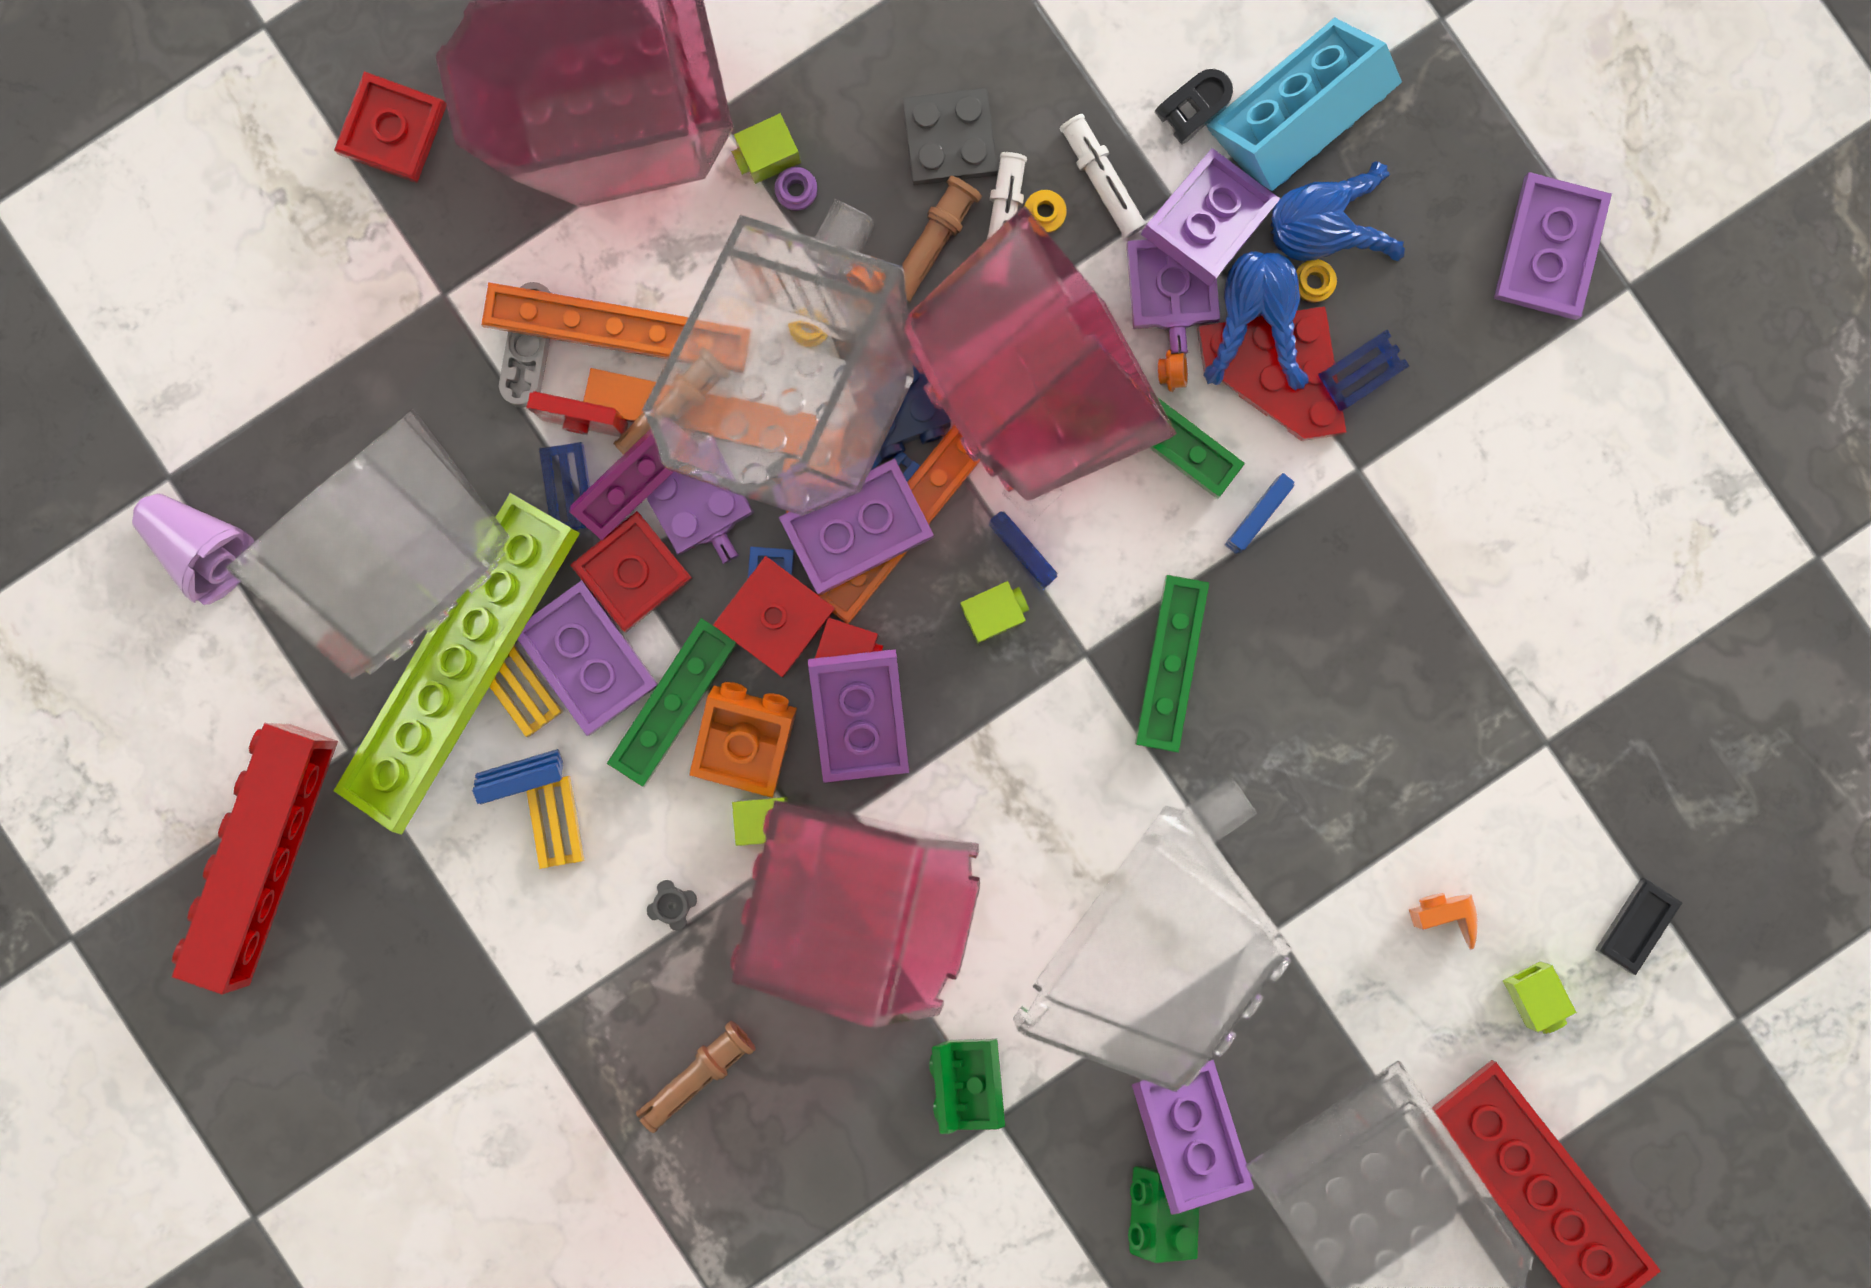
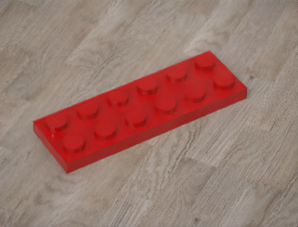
[1424,1060,1661,1288]

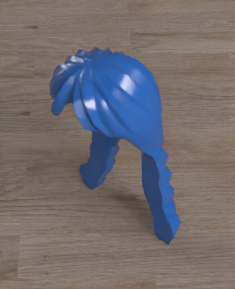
[1270,161,1405,261]
[1203,251,1309,390]

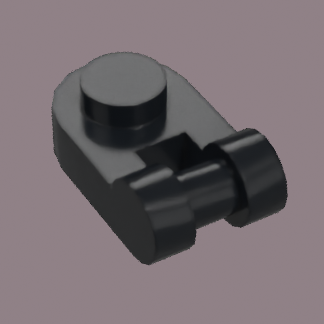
[1154,69,1233,145]

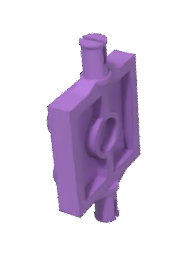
[1126,210,1220,354]
[647,437,754,564]

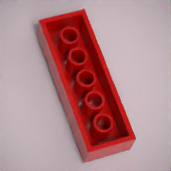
[172,723,338,995]

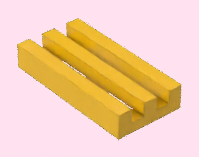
[489,645,563,737]
[526,776,585,869]

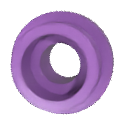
[775,167,817,211]

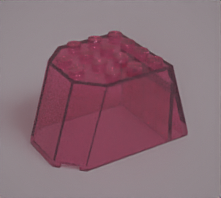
[436,0,733,207]
[904,206,1177,501]
[731,800,980,1027]

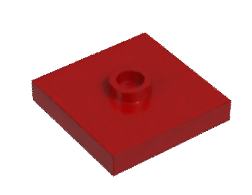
[334,71,447,183]
[527,391,628,437]
[570,511,693,633]
[713,556,835,678]

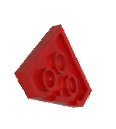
[1197,306,1346,441]

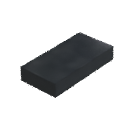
[1595,878,1682,975]

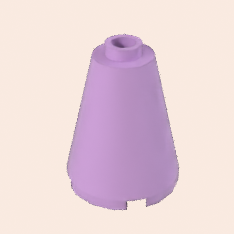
[132,494,256,605]

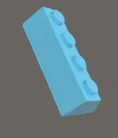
[1206,18,1402,191]

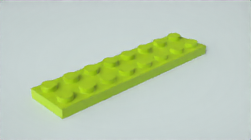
[333,493,580,835]

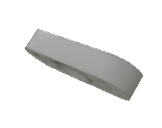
[499,282,551,408]

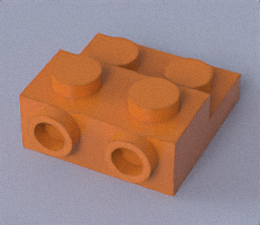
[689,682,797,798]

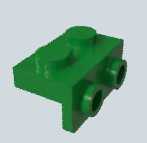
[929,1038,1005,1134]
[1128,1166,1200,1263]

